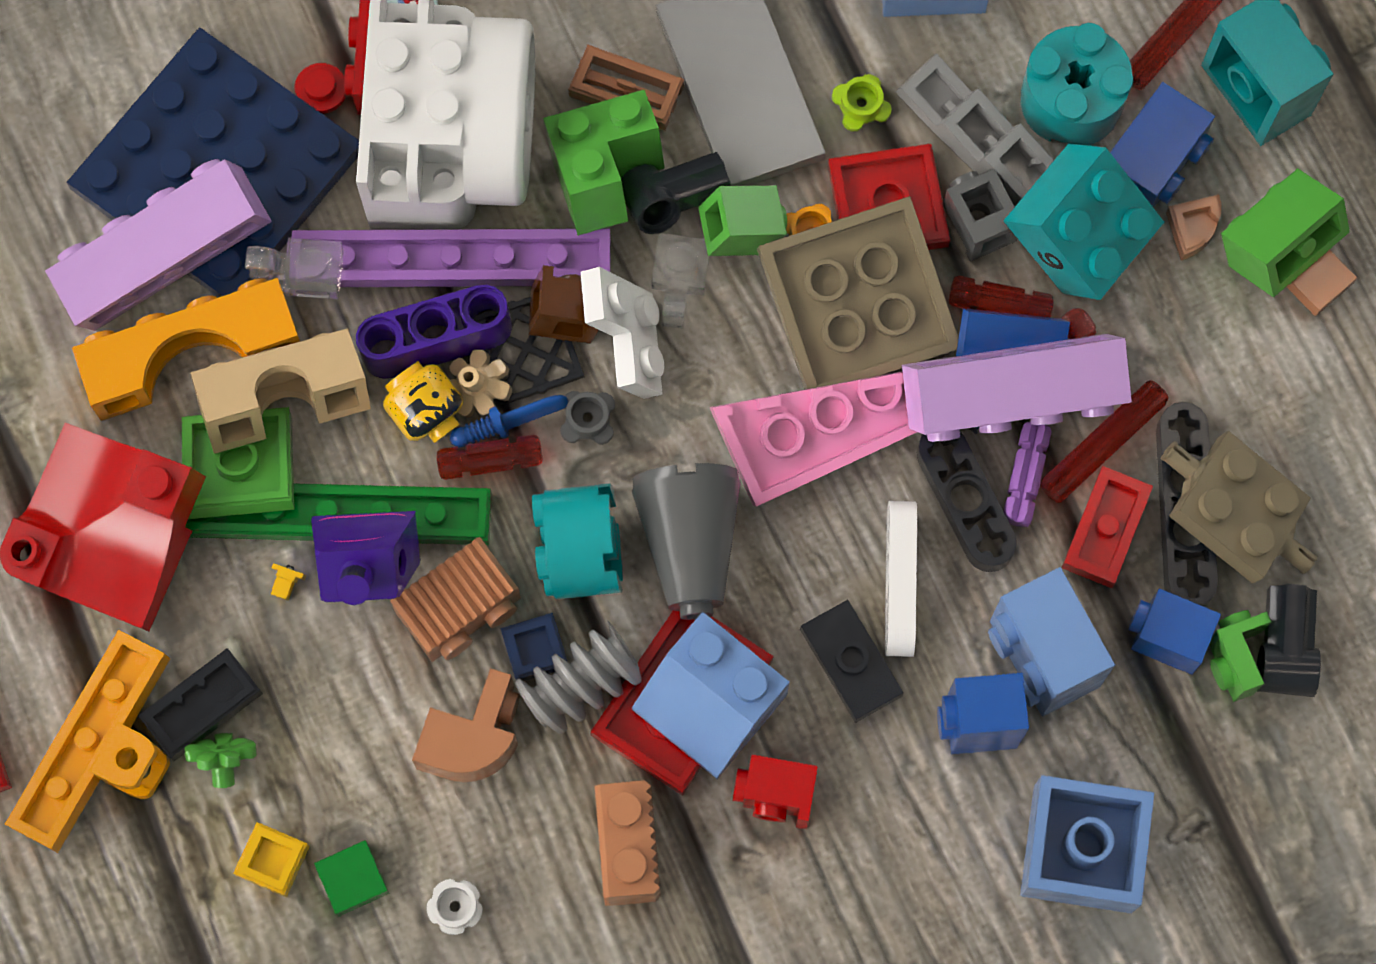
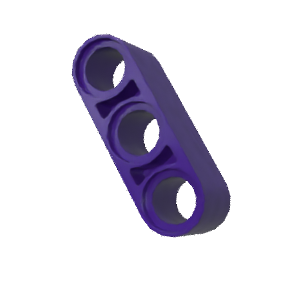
[355,284,512,379]

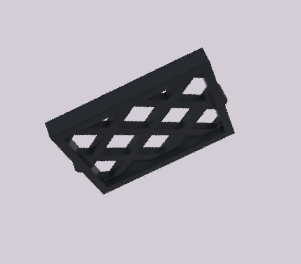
[474,297,584,406]

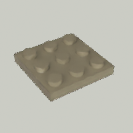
[757,196,958,389]

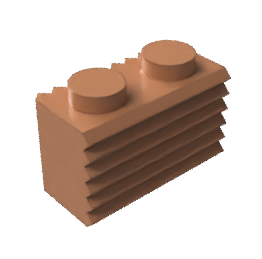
[390,537,521,662]
[595,780,661,906]

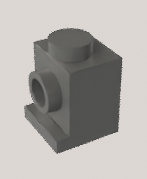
[943,169,1018,262]

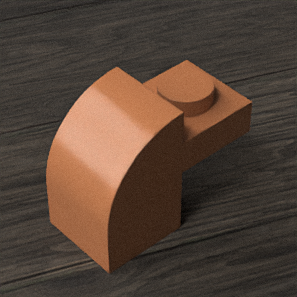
[412,668,520,782]

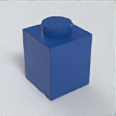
[1128,588,1221,675]

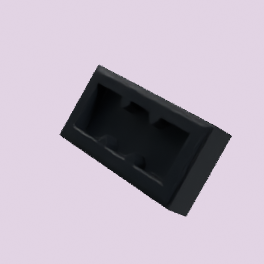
[800,599,904,723]
[138,648,263,761]

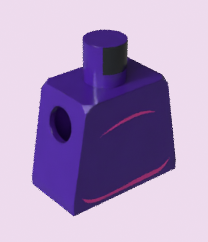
[311,511,421,605]

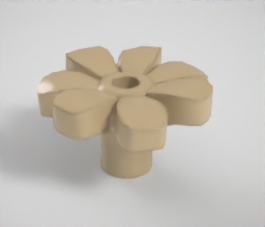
[449,350,512,418]

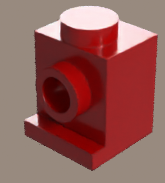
[732,754,818,830]

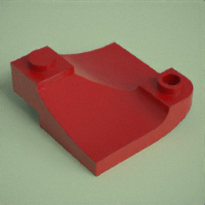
[0,422,206,632]

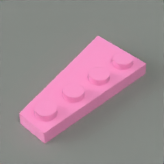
[709,372,917,507]

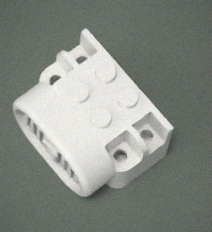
[356,0,535,230]

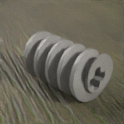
[515,620,642,734]

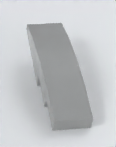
[895,54,1054,207]

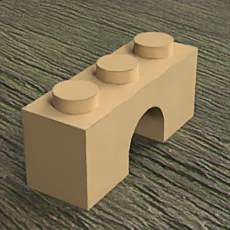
[190,328,371,454]

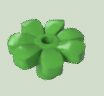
[184,733,257,788]

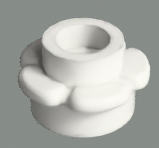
[427,879,483,935]

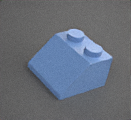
[632,612,790,779]

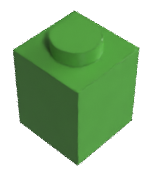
[698,185,787,256]

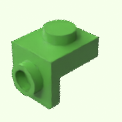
[1209,610,1271,702]

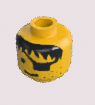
[383,361,463,443]

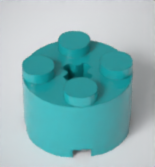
[1020,23,1133,146]
[532,483,623,599]

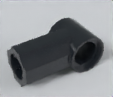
[621,152,731,235]
[1256,584,1321,697]

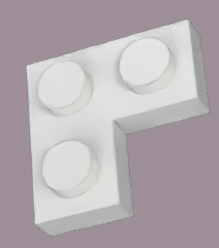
[581,267,664,399]

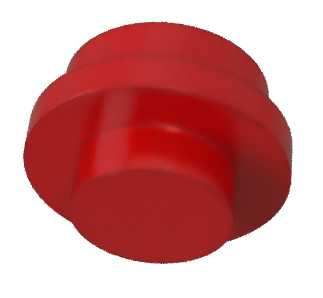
[294,63,346,114]

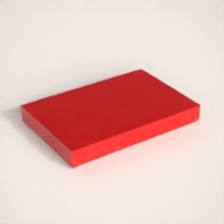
[590,610,774,796]

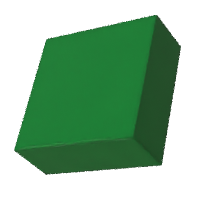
[314,840,389,917]

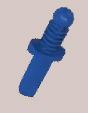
[450,395,569,448]

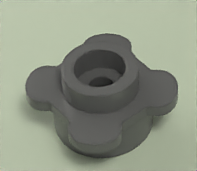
[560,391,615,445]

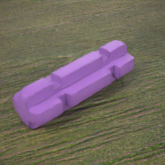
[1003,422,1051,527]

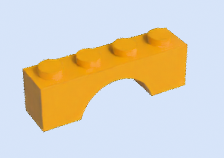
[72,278,300,421]

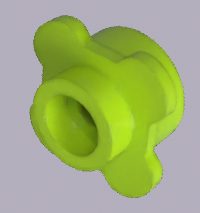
[832,74,892,132]

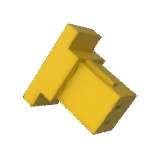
[271,563,306,601]

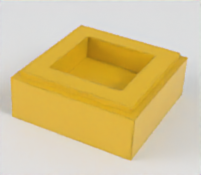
[233,822,310,898]

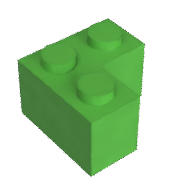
[543,90,665,235]

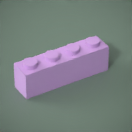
[45,159,272,331]
[902,334,1132,442]

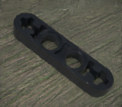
[1156,402,1218,607]

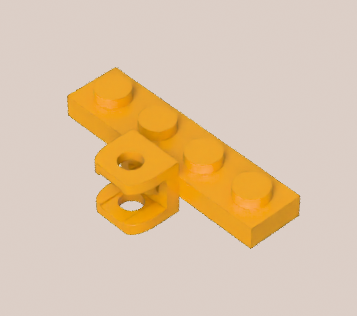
[5,630,170,853]

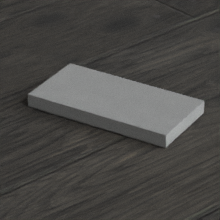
[656,0,826,186]

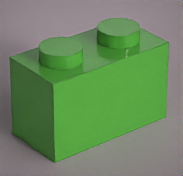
[1221,168,1350,298]

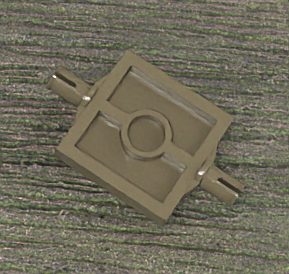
[1160,431,1318,584]

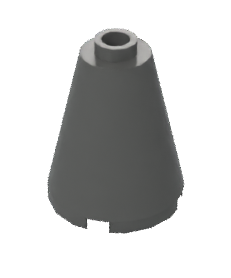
[632,463,741,620]

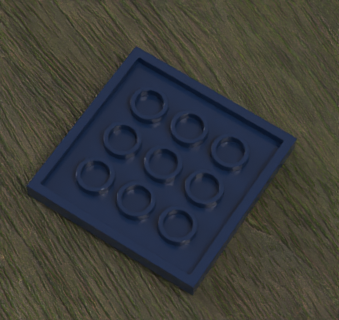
[66,27,359,298]

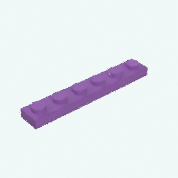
[290,229,611,288]

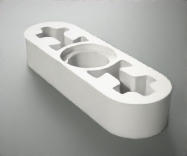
[885,501,917,657]

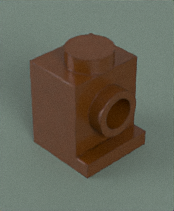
[528,265,599,344]

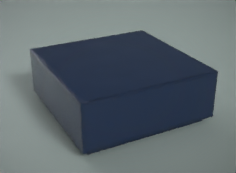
[500,613,568,681]

